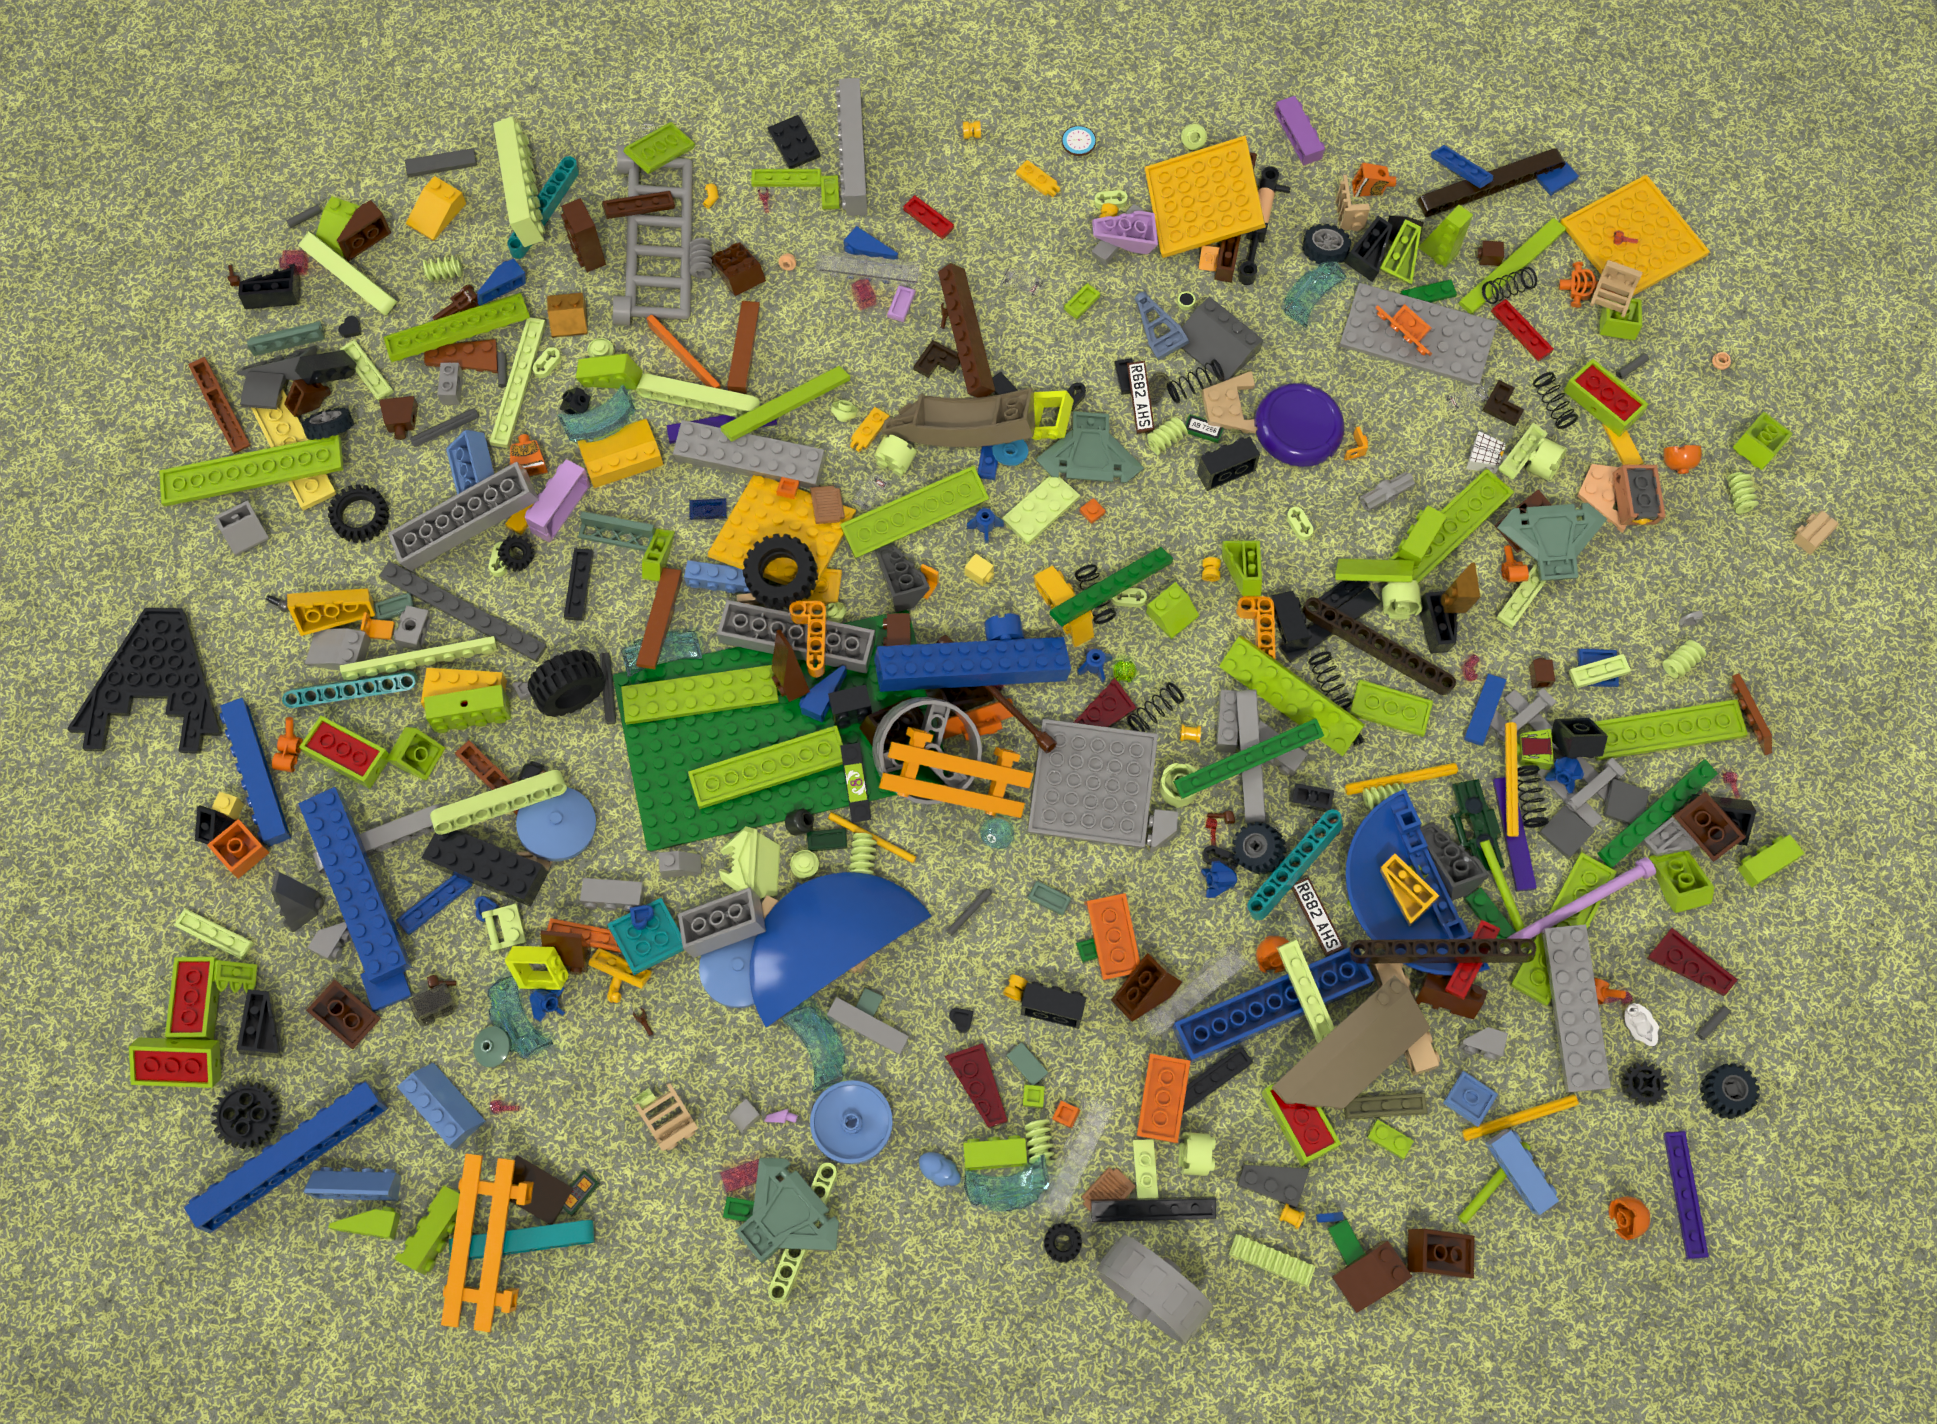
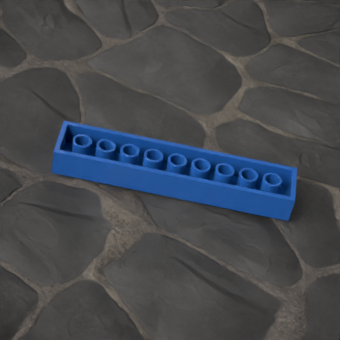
[874,637,1071,692]
[298,787,413,985]
[1172,947,1375,1065]
[184,1081,389,1233]

